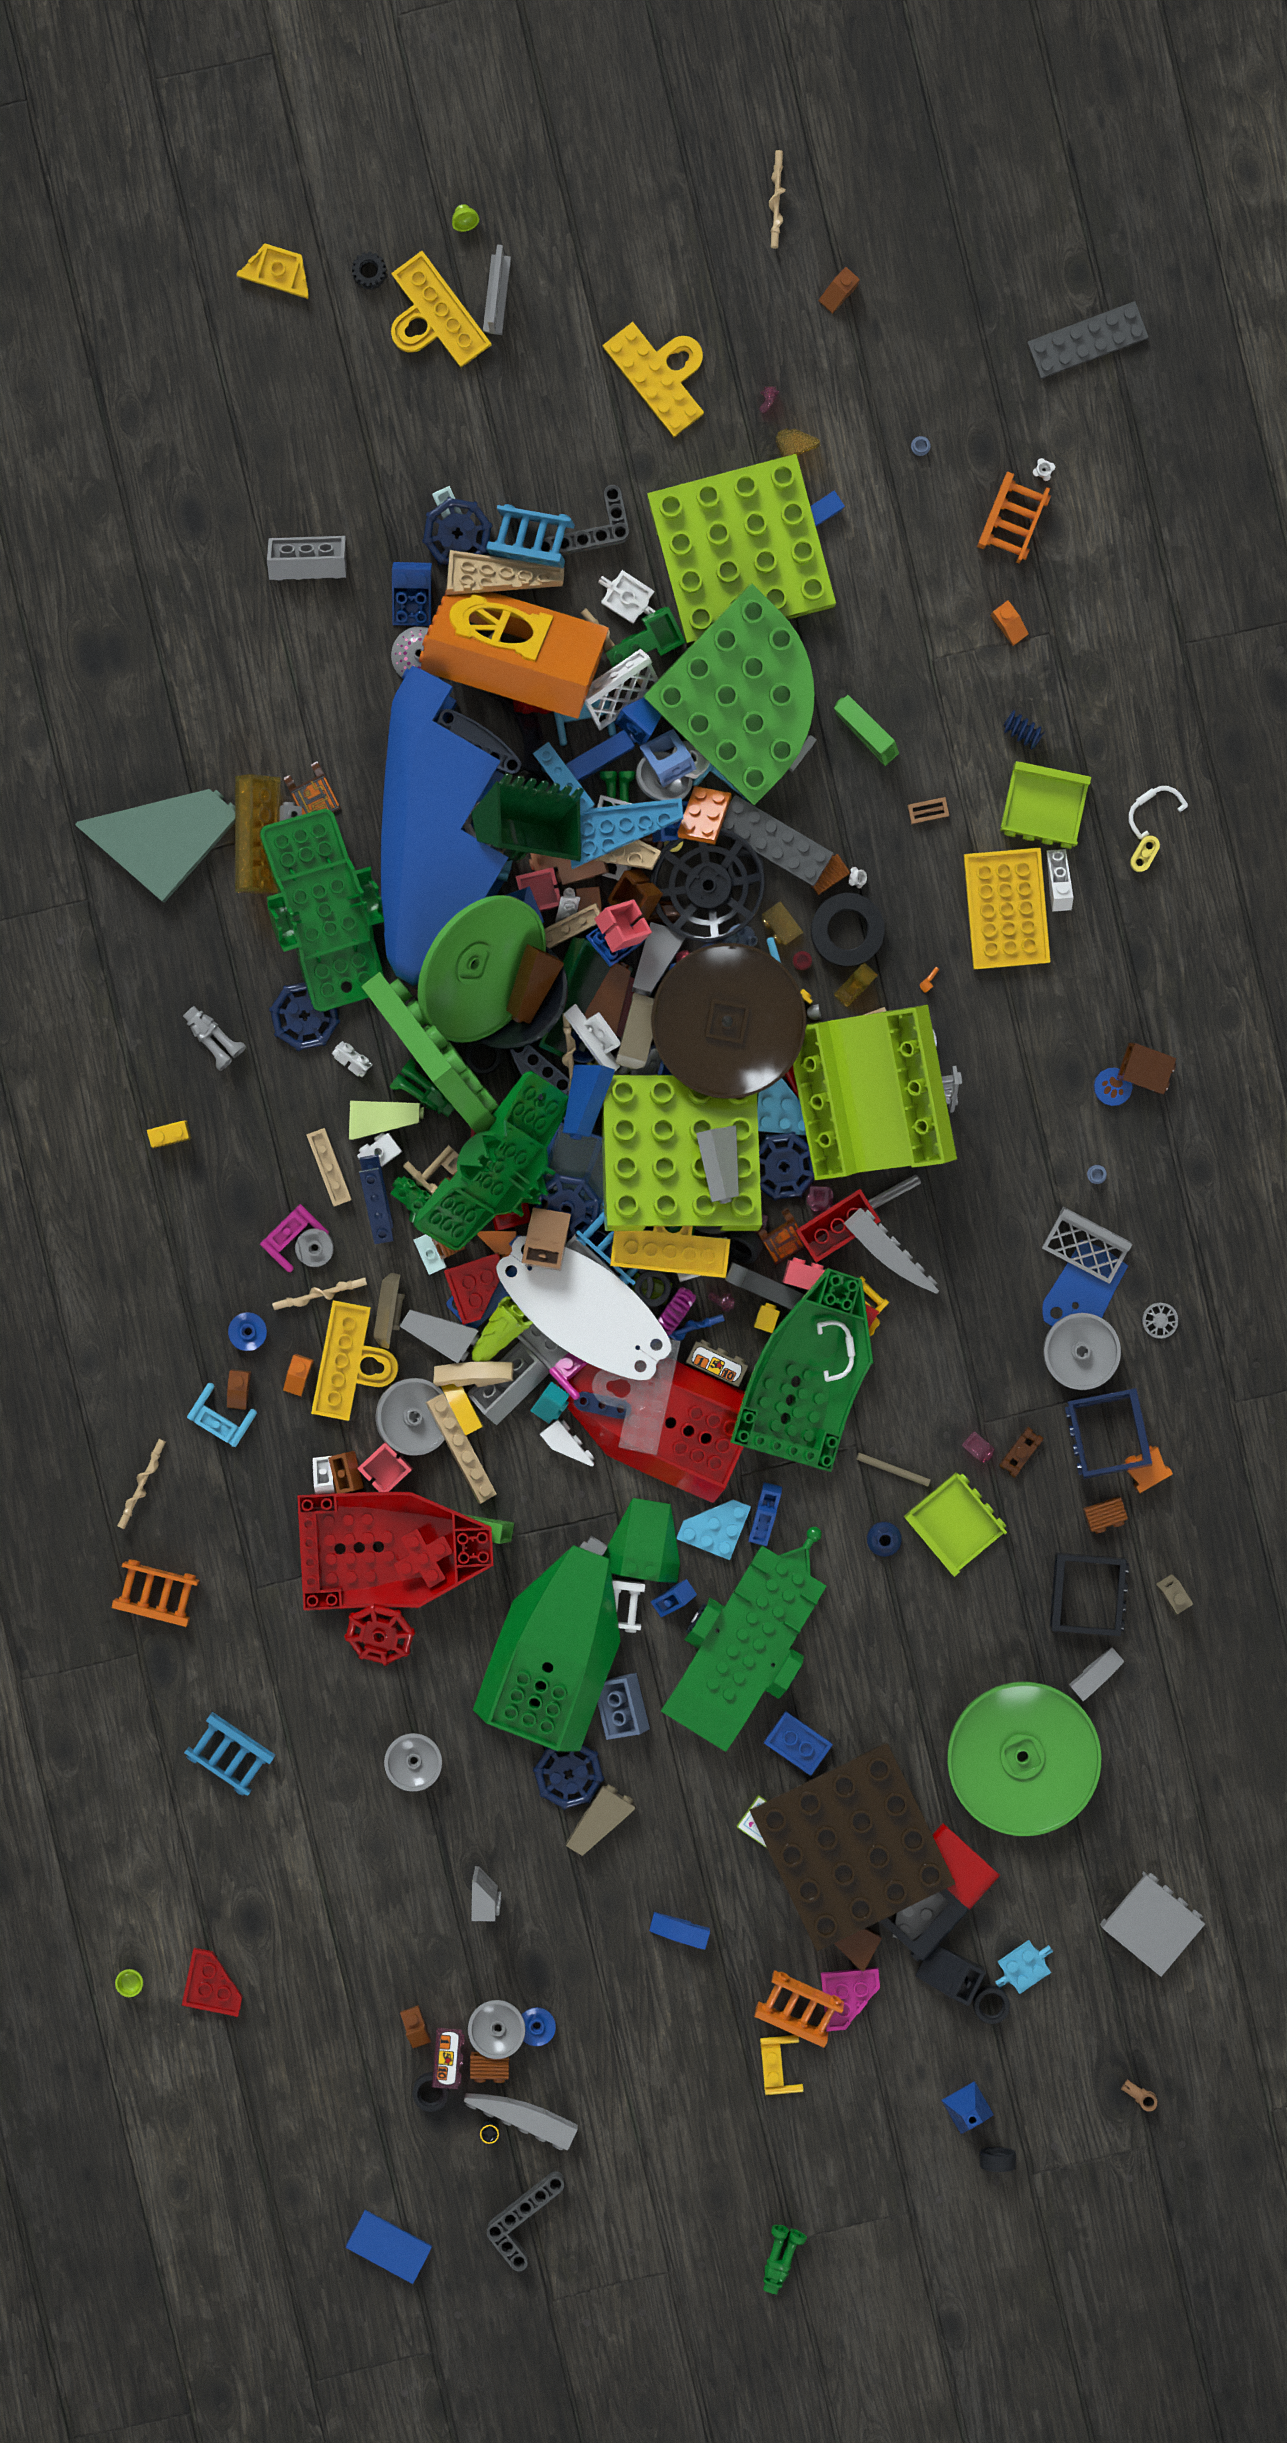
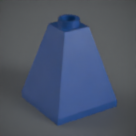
[614,698,661,746]
[942,2081,994,2134]

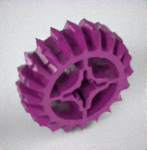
[657,1287,696,1336]

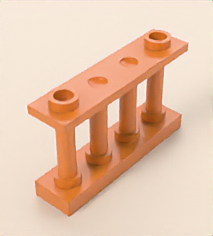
[977,472,1051,564]
[112,1559,200,1627]
[754,1970,844,2048]

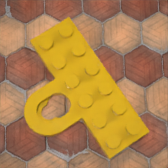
[391,251,491,368]
[602,322,704,438]
[610,1226,730,1278]
[311,1300,398,1421]

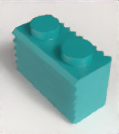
[530,1382,570,1424]

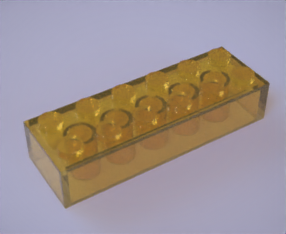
[235,774,280,895]

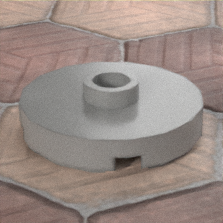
[295,1229,334,1267]

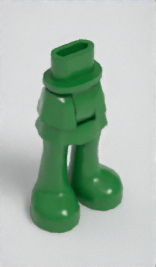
[600,771,636,807]
[389,1058,454,1117]
[763,2225,807,2294]

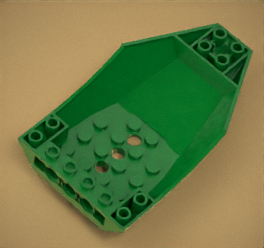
[730,1268,873,1472]
[473,1545,621,1751]

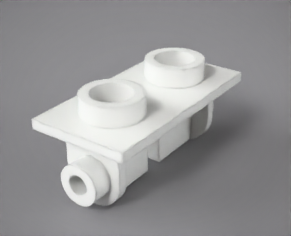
[555,888,580,923]
[332,1041,373,1077]

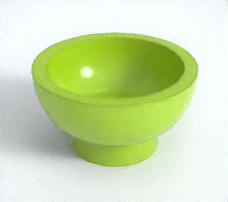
[452,205,479,232]
[115,1969,143,1997]

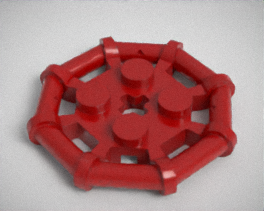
[344,1603,415,1666]

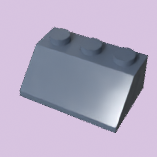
[598,1673,650,1740]

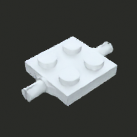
[598,570,655,624]

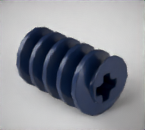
[1002,710,1045,750]

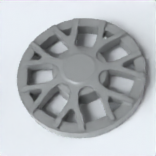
[1142,1303,1178,1338]

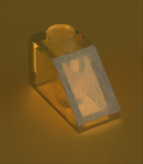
[775,428,820,457]
[834,962,878,1007]

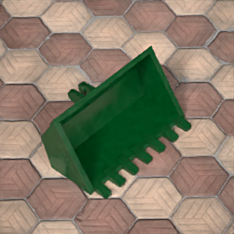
[532,937,634,1065]

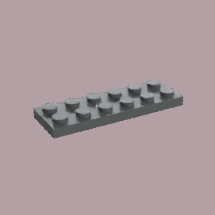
[1027,301,1148,379]
[721,795,834,887]

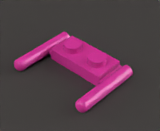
[260,1204,329,1272]
[549,1352,588,1400]

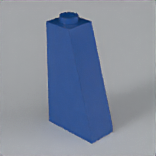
[566,729,636,783]
[563,1065,615,1140]

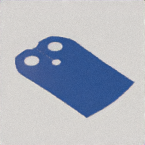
[1042,1240,1128,1326]

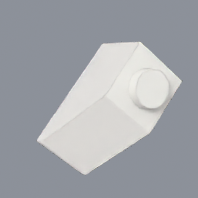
[313,1456,336,1494]

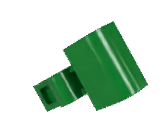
[604,607,686,668]

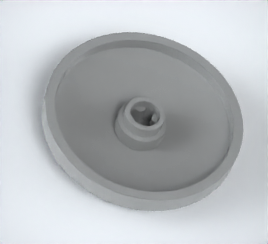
[1043,1313,1121,1390]
[376,1378,450,1455]

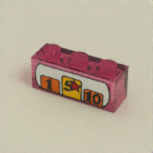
[432,2028,465,2089]

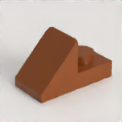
[400,2005,431,2048]

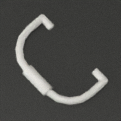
[1129,786,1188,840]
[817,1320,855,1382]

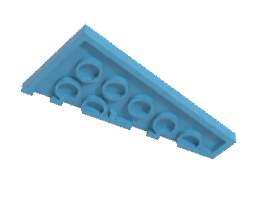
[571,798,684,869]

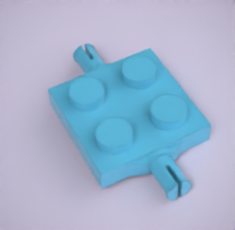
[995,1940,1053,1994]

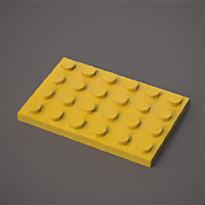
[963,848,1050,970]

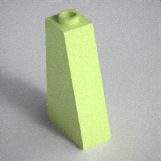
[349,1101,424,1140]

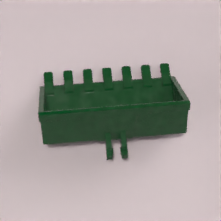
[471,773,584,863]

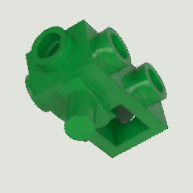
[390,1176,431,1222]

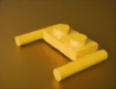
[760,2035,803,2095]

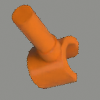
[920,967,939,993]

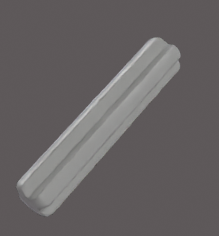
[868,1175,921,1209]

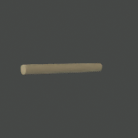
[856,1453,930,1487]

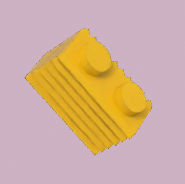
[147,1121,191,1148]

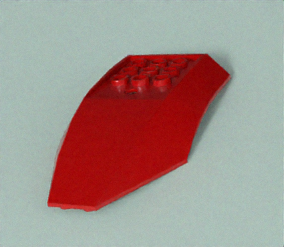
[555,1352,745,1503]
[297,1492,494,1610]

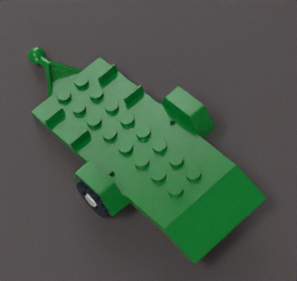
[661,1527,826,1752]

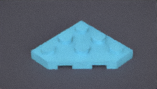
[757,1078,806,1135]
[676,1499,751,1560]

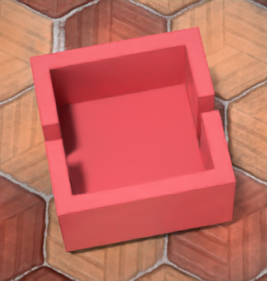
[516,867,561,912]
[594,899,652,952]
[782,1257,826,1290]
[357,1442,413,1492]

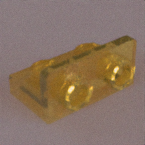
[761,901,803,946]

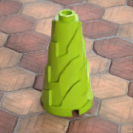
[471,1296,533,1362]

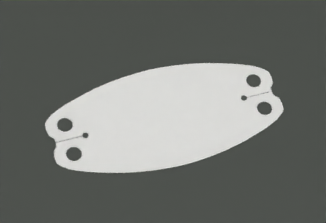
[496,1236,671,1380]

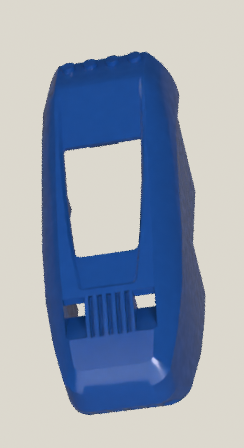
[381,665,512,989]

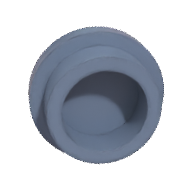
[911,436,930,456]
[1087,1165,1107,1184]

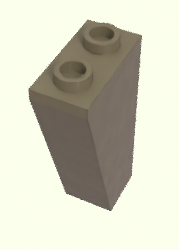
[566,1784,635,1856]

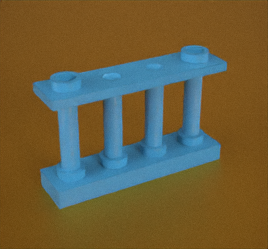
[486,504,575,568]
[533,742,595,815]
[576,1202,639,1285]
[184,1712,275,1796]

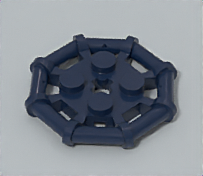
[422,497,493,565]
[269,982,341,1051]
[759,1131,815,1201]
[535,1173,602,1239]
[533,1744,605,1810]

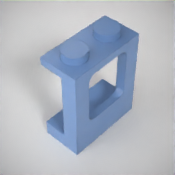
[639,729,696,787]

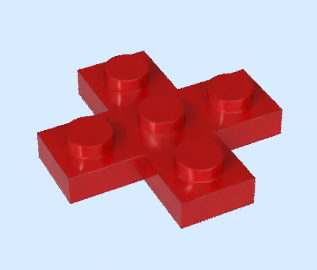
[393,1528,453,1588]

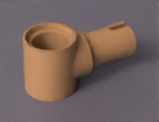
[1121,2079,1157,2111]

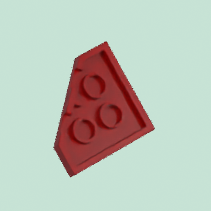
[444,1252,501,1325]
[182,1948,243,2017]

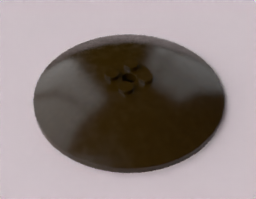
[651,943,806,1099]

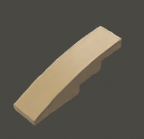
[433,1361,514,1387]

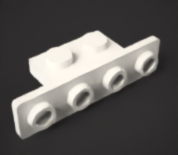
[564,1004,621,1071]

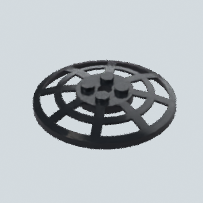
[650,828,765,942]

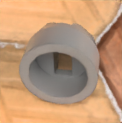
[807,1004,821,1020]

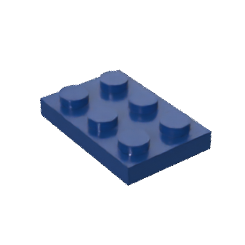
[764,1710,833,1776]

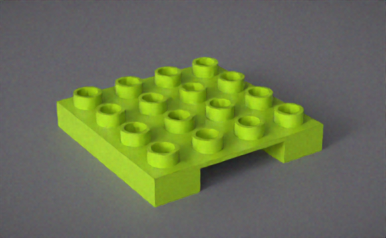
[647,454,836,647]
[793,1005,957,1180]
[601,1075,762,1231]

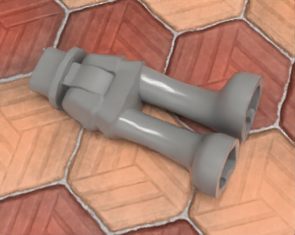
[183,1006,246,1071]

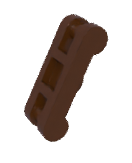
[999,1427,1044,1478]

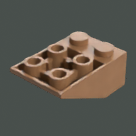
[522,1207,571,1271]

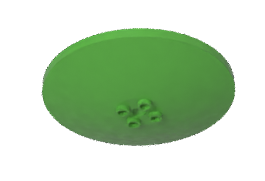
[418,895,546,1043]
[947,1682,1101,1836]

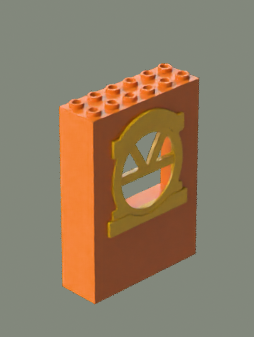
[419,589,609,719]

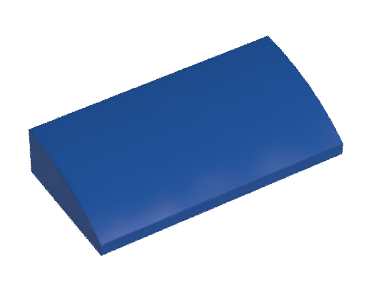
[346,2210,432,2284]

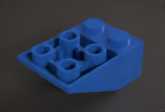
[392,562,432,626]
[586,925,645,967]

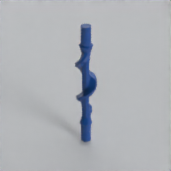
[635,1314,725,1350]

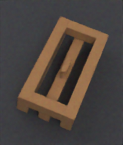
[907,797,949,824]

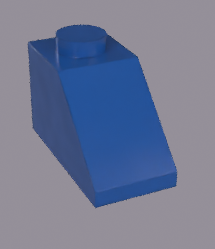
[651,1579,697,1617]

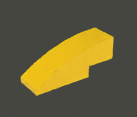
[441,1383,483,1436]

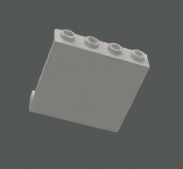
[1100,1871,1205,1977]

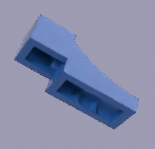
[748,1482,782,1546]

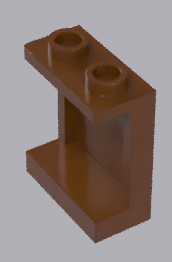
[1116,1043,1176,1094]

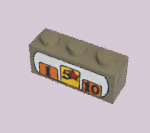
[686,1339,748,1387]

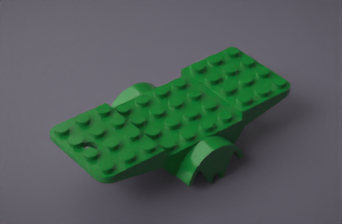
[260,809,384,1012]
[413,1071,569,1251]

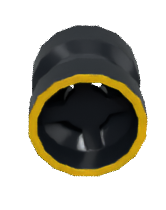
[480,2120,500,2144]

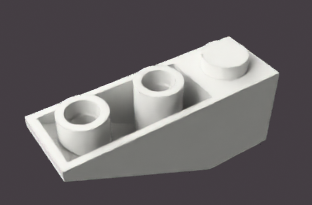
[1047,849,1073,911]
[540,1419,595,1466]

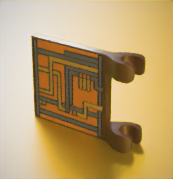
[284,762,341,815]
[757,1208,805,1265]

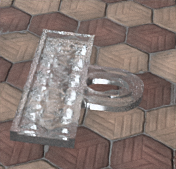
[592,1339,681,1456]

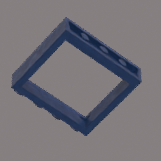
[1065,1388,1152,1479]

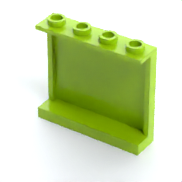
[1000,761,1091,849]
[904,1472,1007,1577]

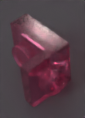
[962,1431,995,1463]

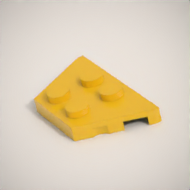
[237,244,309,299]

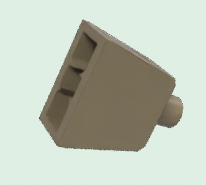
[1156,1574,1193,1615]

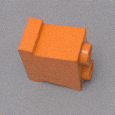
[1125,1445,1173,1493]

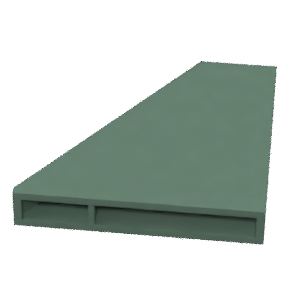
[75,789,240,903]

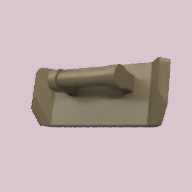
[615,993,654,1069]
[374,1273,405,1349]

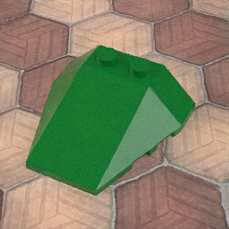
[604,1498,680,1583]

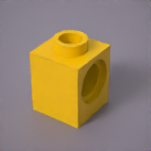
[754,1303,780,1333]

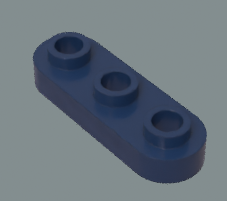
[574,1392,632,1419]

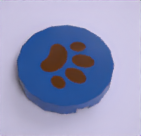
[1094,1068,1133,1106]

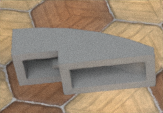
[1069,1647,1124,1701]

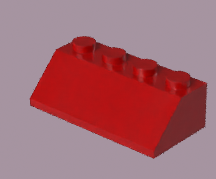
[795,1189,881,1263]

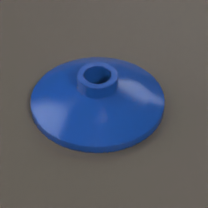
[228,1312,267,1351]
[522,2007,556,2046]

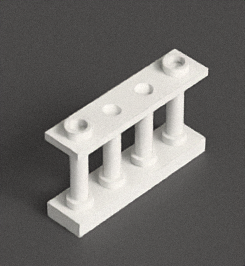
[612,1579,645,1633]

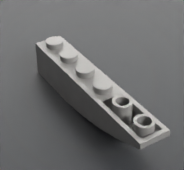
[844,1208,939,1294]
[464,2093,578,2151]

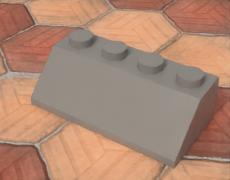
[267,536,347,580]
[467,1341,549,1425]
[472,1866,501,1921]

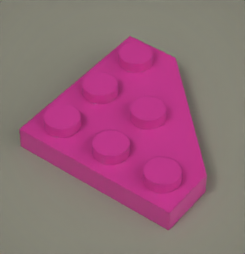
[821,1967,880,2031]

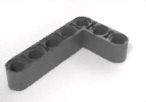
[542,485,629,556]
[724,1262,805,1310]
[487,2171,564,2271]

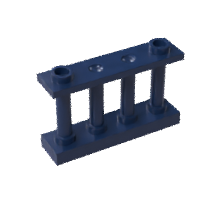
[359,1154,394,1244]

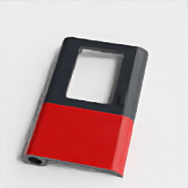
[880,1823,1000,1961]

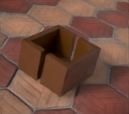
[607,869,663,925]

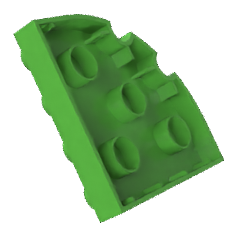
[642,584,814,805]
[361,972,499,1134]

